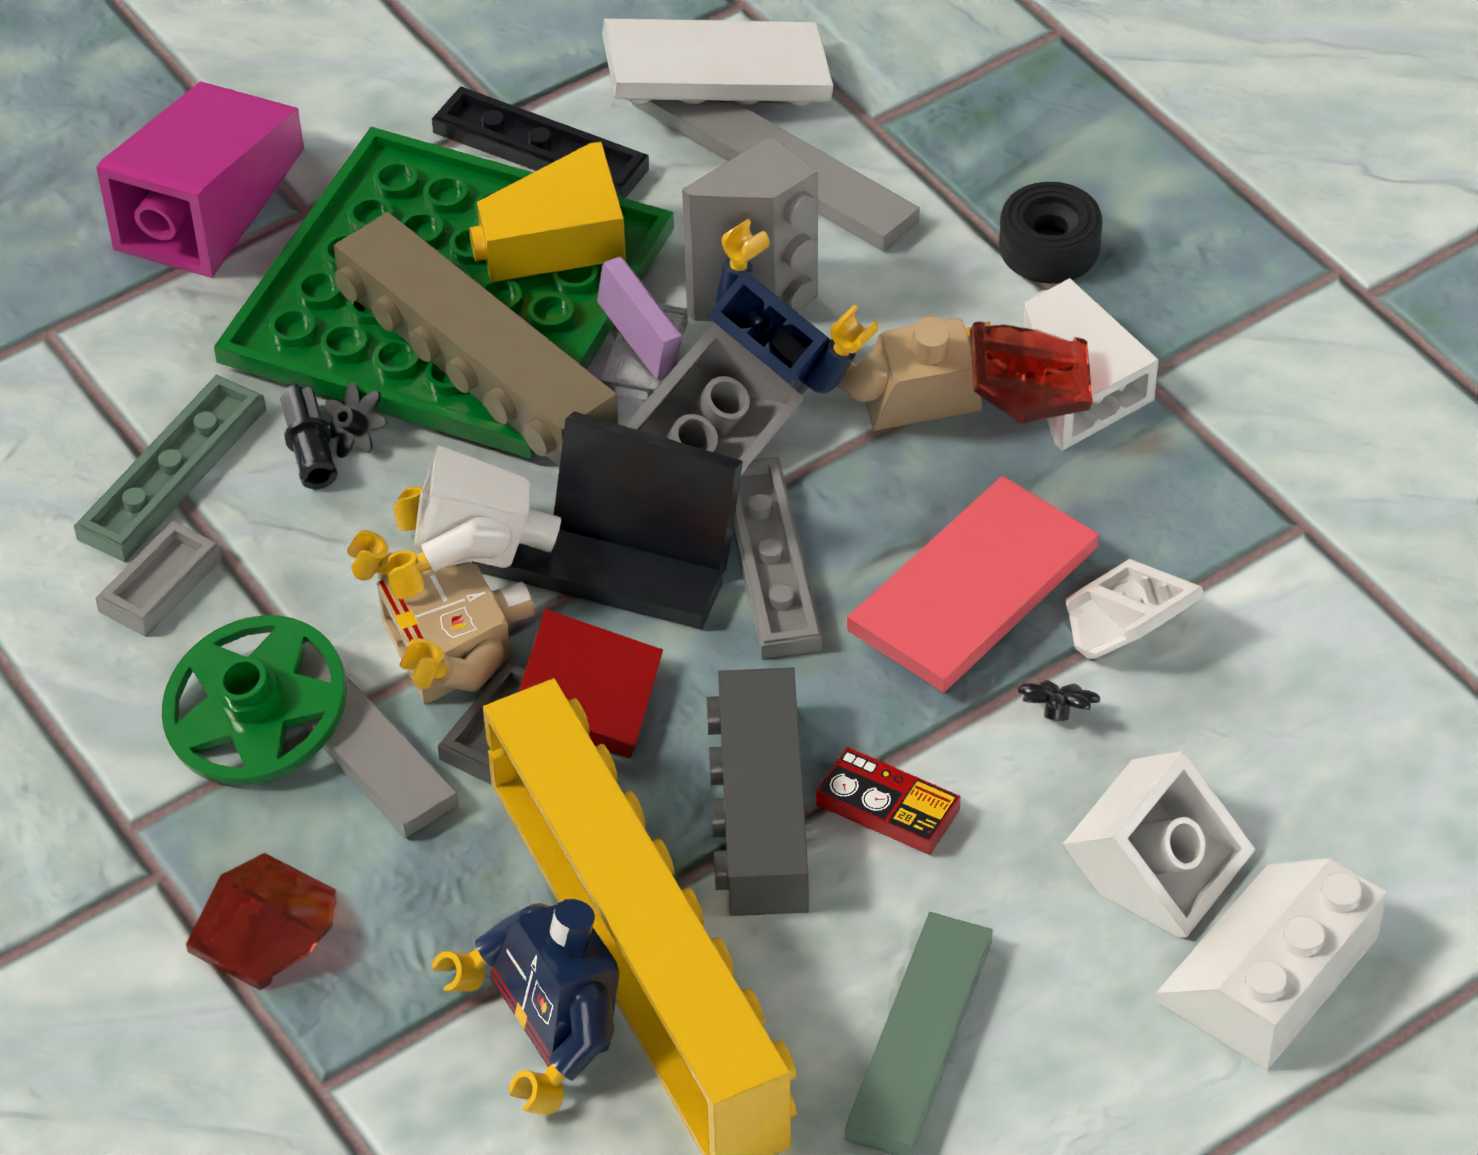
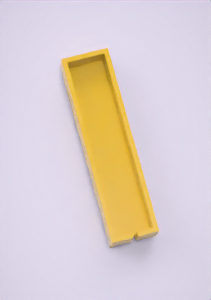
[483,678,797,1155]

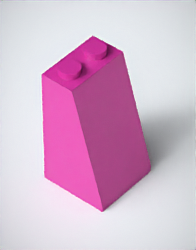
[96,81,304,278]

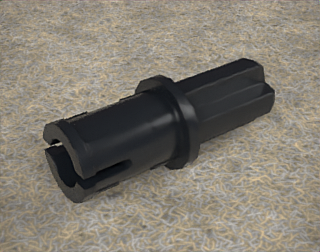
[280,383,338,489]

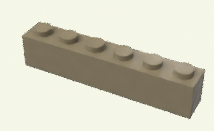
[334,212,618,467]

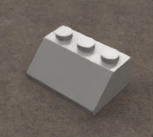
[682,135,818,322]
[624,323,805,475]

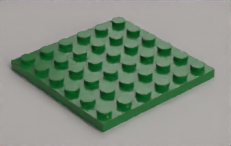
[214,127,674,459]

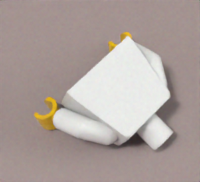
[386,445,561,599]

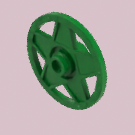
[161,615,347,785]

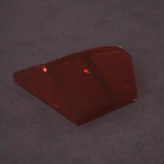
[970,321,1093,424]
[186,853,337,990]

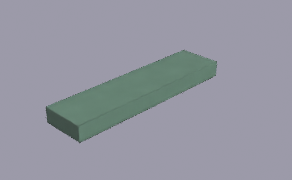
[74,374,266,562]
[845,911,993,1155]

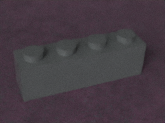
[706,667,809,916]

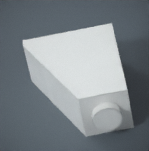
[1022,278,1158,451]

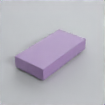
[597,256,682,381]

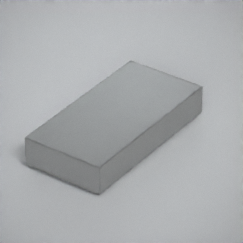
[95,520,223,637]

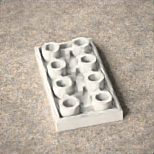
[602,18,833,106]

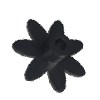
[325,382,388,458]
[1018,680,1100,721]

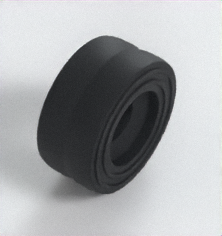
[999,181,1103,283]

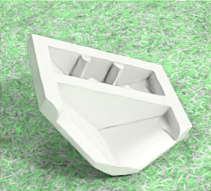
[1065,559,1205,659]

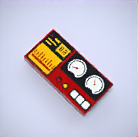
[816,747,961,855]

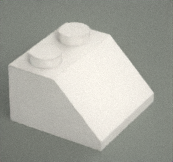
[1062,751,1256,938]

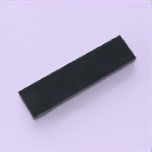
[432,86,649,198]
[472,530,722,629]

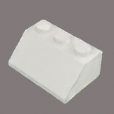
[1155,858,1387,1071]

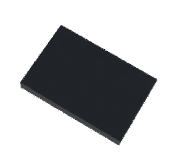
[553,411,743,574]

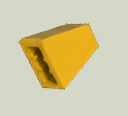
[469,142,626,282]

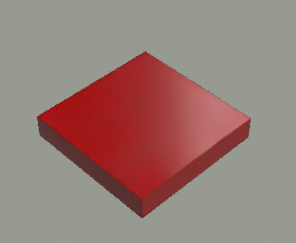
[518,609,663,758]

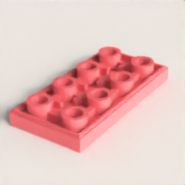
[847,475,1099,693]

